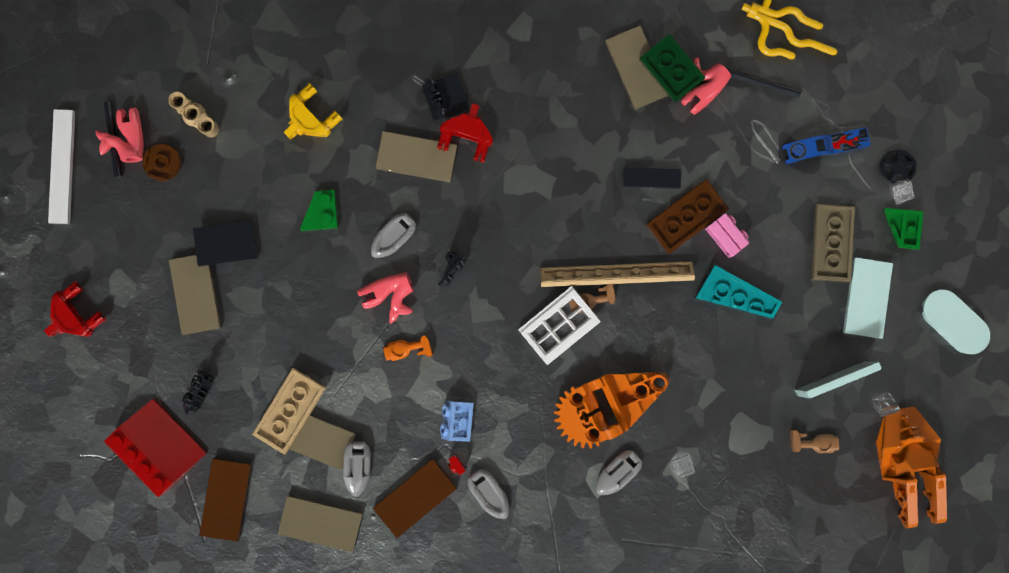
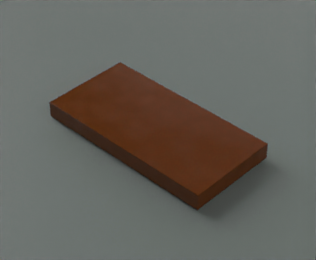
[645,179,729,255]
[199,458,252,542]
[372,459,457,538]

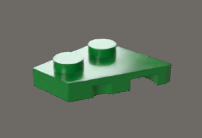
[300,190,338,232]
[883,208,924,250]

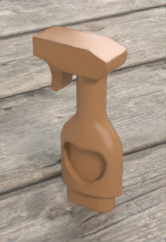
[569,284,615,314]
[790,430,839,453]

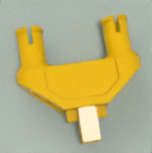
[284,83,343,140]

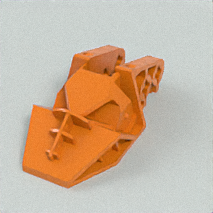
[876,406,947,529]

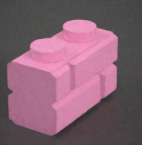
[705,213,750,258]

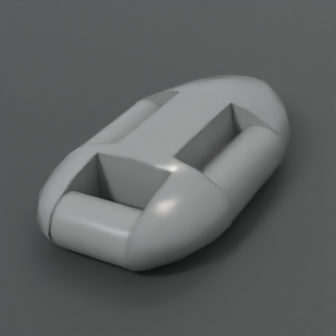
[371,213,416,258]
[343,441,371,497]
[596,450,642,495]
[467,469,509,519]

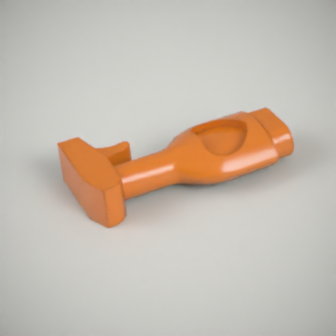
[383,335,433,361]

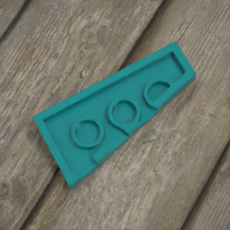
[695,265,782,319]

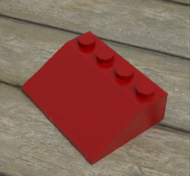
[104,399,207,497]

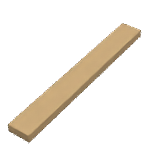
[540,262,695,287]

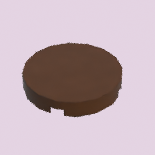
[142,143,182,182]

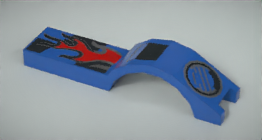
[781,127,871,164]

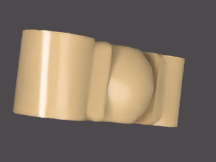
[168,92,220,137]

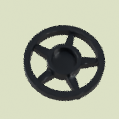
[880,149,917,185]

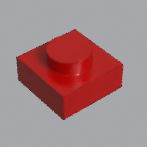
[448,453,466,476]

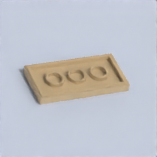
[252,368,327,455]

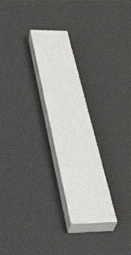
[48,110,75,224]

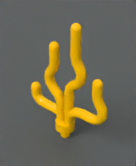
[741,0,837,59]

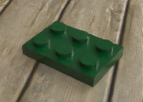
[639,34,706,103]

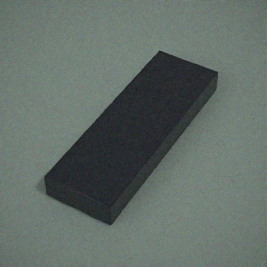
[623,168,681,189]

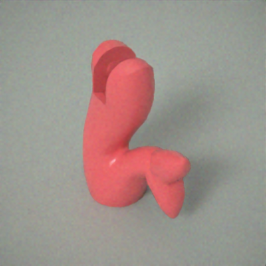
[681,57,731,115]
[96,107,144,163]
[357,272,414,323]

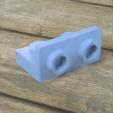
[440,400,474,442]

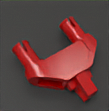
[436,103,493,163]
[43,281,106,337]

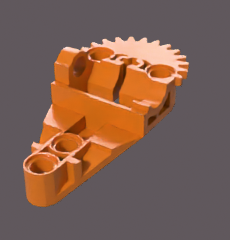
[554,372,670,448]

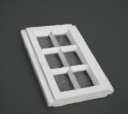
[518,286,601,365]

